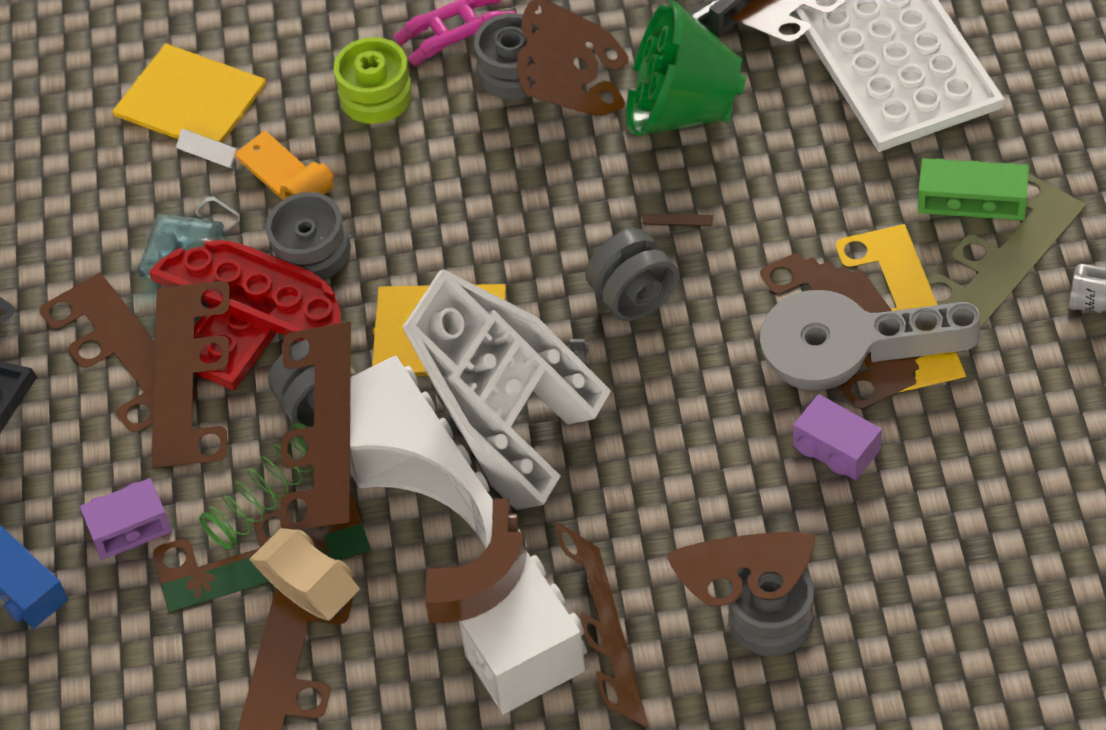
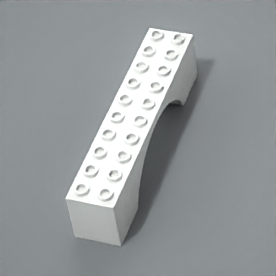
[350,355,587,715]

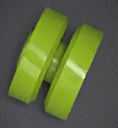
[333,37,412,124]

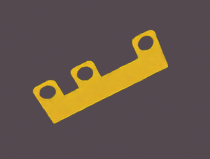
[835,224,966,393]

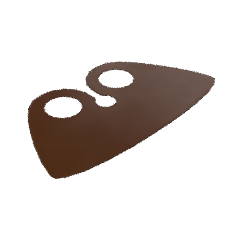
[667,532,816,606]

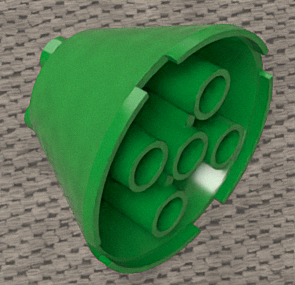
[626,0,746,136]

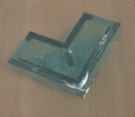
[138,214,225,278]

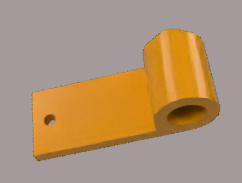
[234,130,334,200]

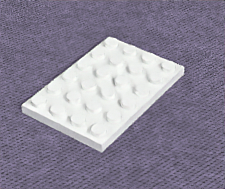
[792,0,1004,152]

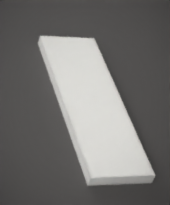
[175,129,238,168]

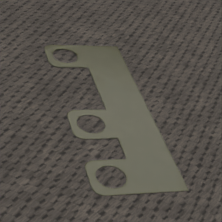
[928,174,1087,328]

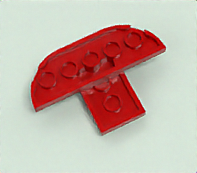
[149,240,342,391]

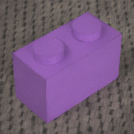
[793,394,882,481]
[80,478,172,560]

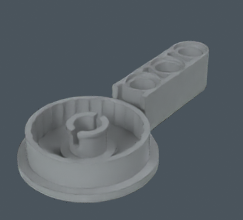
[760,290,980,391]

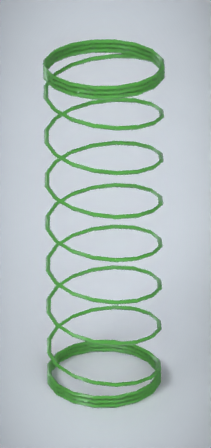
[199,423,314,549]

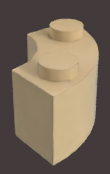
[249,528,360,621]

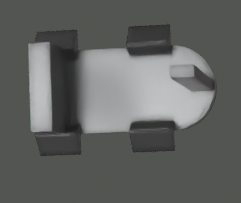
[567,339,589,365]

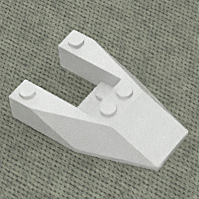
[403,269,611,510]

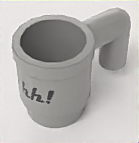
[1068,264,1106,313]

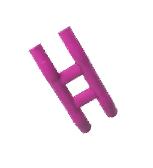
[393,0,516,67]

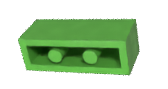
[918,158,1029,220]

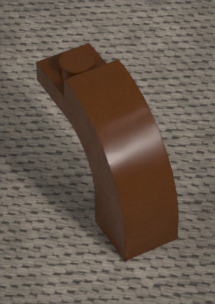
[425,498,527,623]

